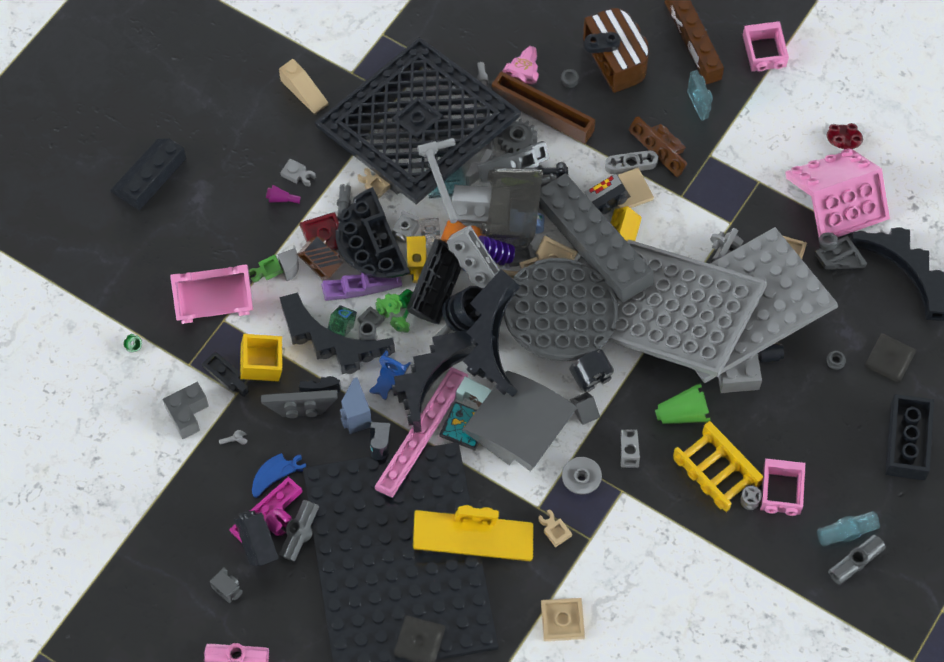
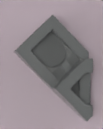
[509,244,537,267]

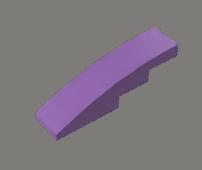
[321,273,402,301]

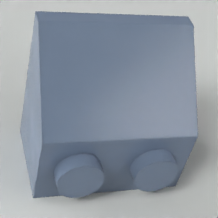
[340,377,372,434]

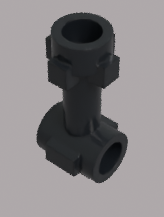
[534,162,568,178]

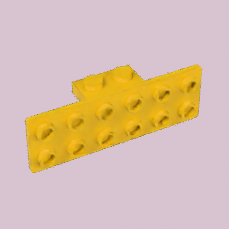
[413,505,533,561]

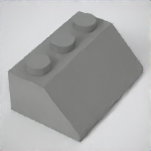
[452,185,510,226]

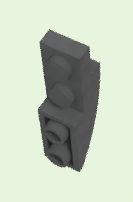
[477,141,550,183]

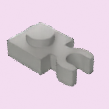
[280,159,316,186]

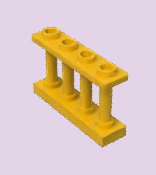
[673,421,764,512]

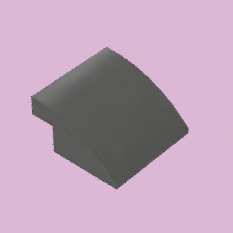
[462,371,578,472]

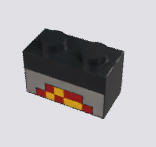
[584,173,631,215]

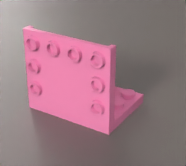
[785,149,890,237]

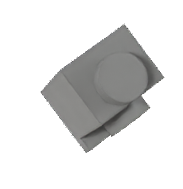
[392,211,420,243]

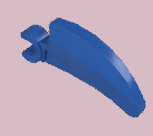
[252,453,306,498]

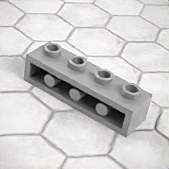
[447,225,500,288]

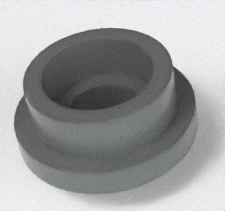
[826,351,846,370]

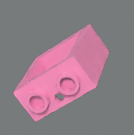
[743,21,789,71]
[760,459,805,516]

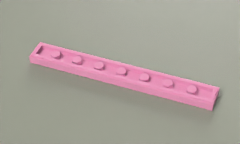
[375,367,468,498]

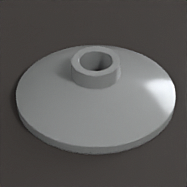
[562,457,602,494]

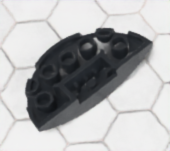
[335,187,410,278]

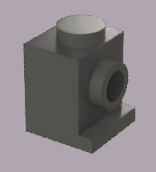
[210,567,243,603]

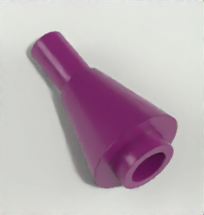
[266,185,301,204]

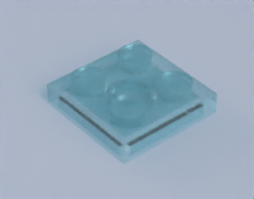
[687,70,713,121]

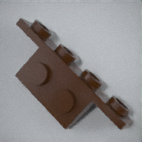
[628,116,687,177]

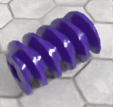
[478,236,515,266]

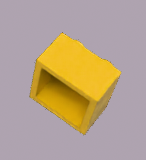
[240,334,282,381]

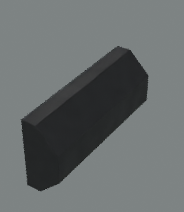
[407,239,462,324]

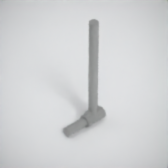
[417,138,458,223]

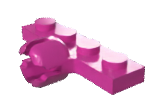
[229,477,303,543]

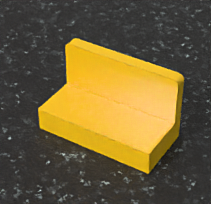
[610,206,642,241]

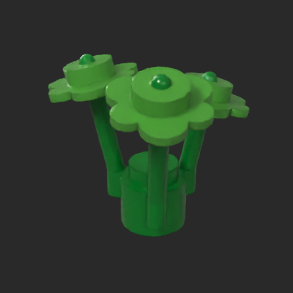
[375,289,413,333]

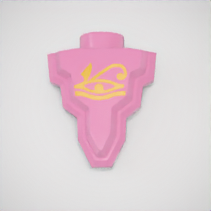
[503,46,539,84]

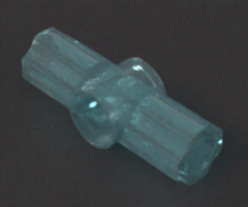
[817,511,880,547]

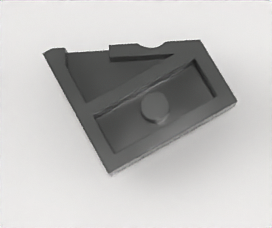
[815,236,867,269]

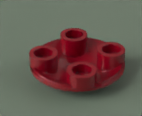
[826,123,863,149]

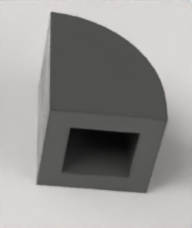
[570,392,600,425]

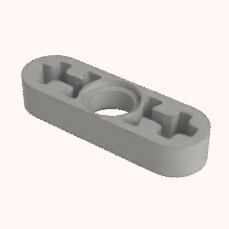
[605,151,658,174]

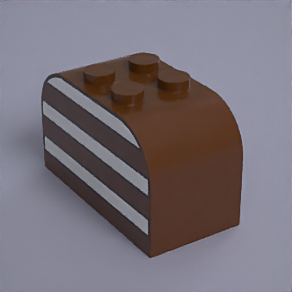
[583,8,649,93]

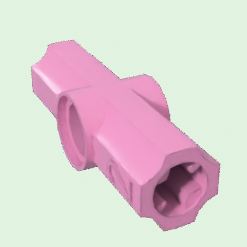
[205,643,269,662]

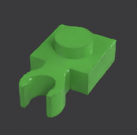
[249,255,284,283]

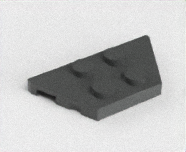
[261,390,338,418]

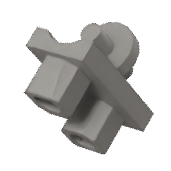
[710,228,743,261]

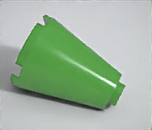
[655,383,711,424]

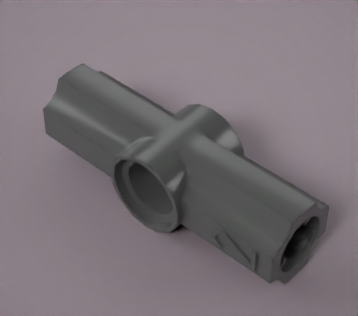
[279,500,319,562]
[829,535,886,585]

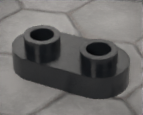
[584,32,621,53]

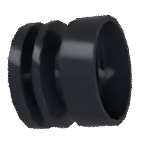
[442,286,483,332]

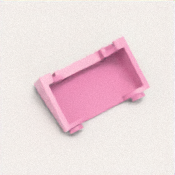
[170,265,253,324]

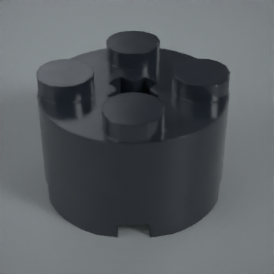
[569,349,614,393]

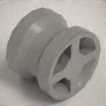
[740,486,762,510]

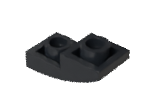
[299,376,341,392]

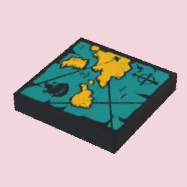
[439,401,479,451]

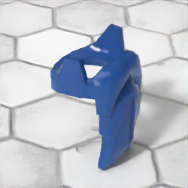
[369,351,411,400]

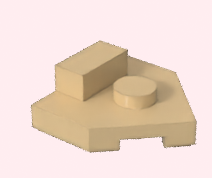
[536,236,578,261]

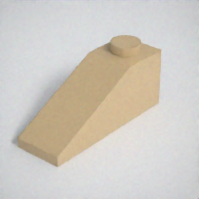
[279,59,329,114]

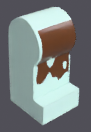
[456,376,492,407]

